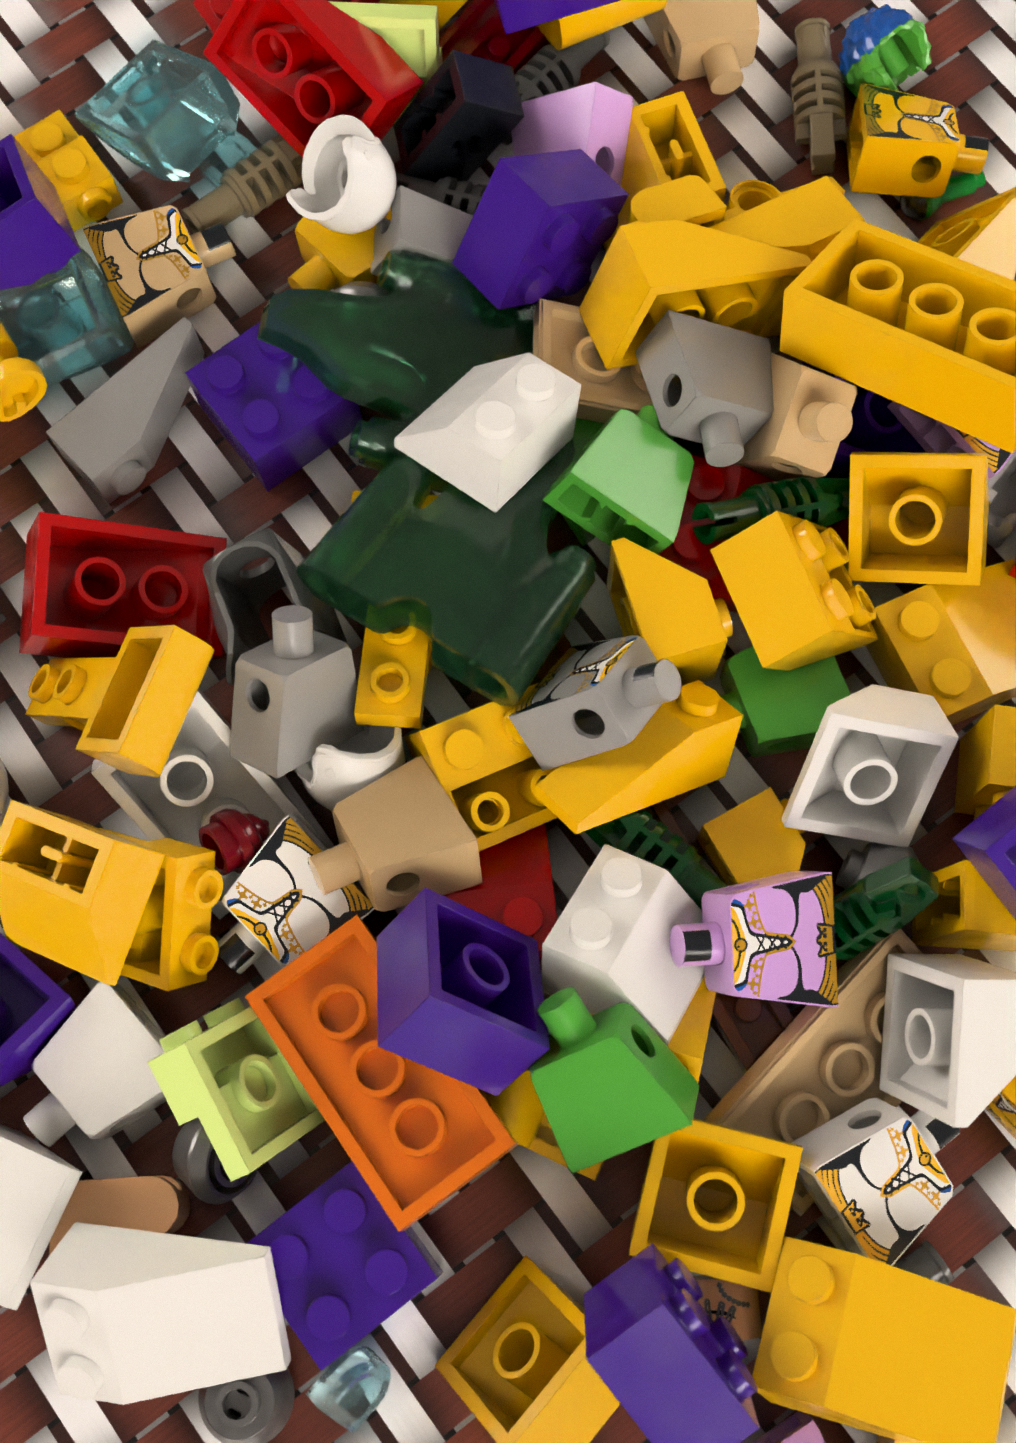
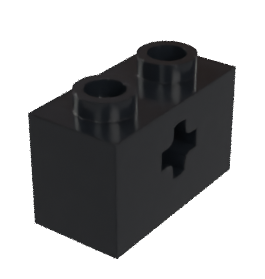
[393,50,524,182]

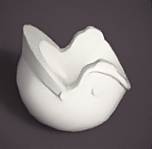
[286,114,397,234]
[294,725,406,811]

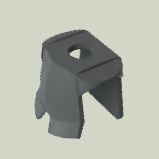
[203,528,347,685]

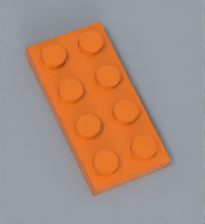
[244,915,519,1232]

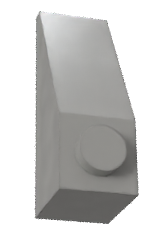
[46,316,205,505]

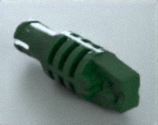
[692,476,850,545]
[584,809,728,911]
[833,856,939,960]

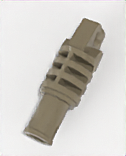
[790,18,847,175]
[181,135,303,234]

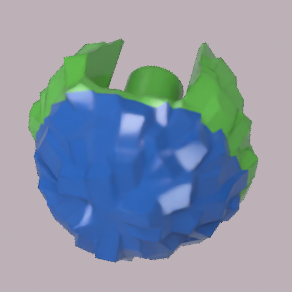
[838,4,932,97]

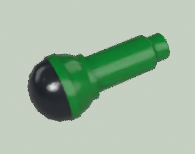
[899,171,986,220]

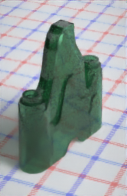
[257,249,538,510]
[296,439,597,707]

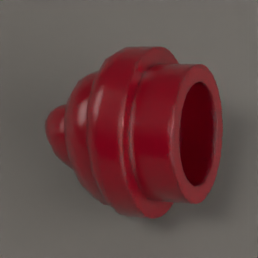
[199,809,270,876]

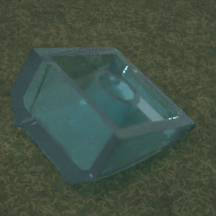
[75,39,240,182]
[0,244,134,385]

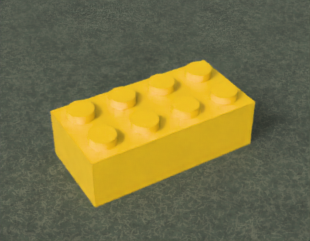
[780,218,1016,453]

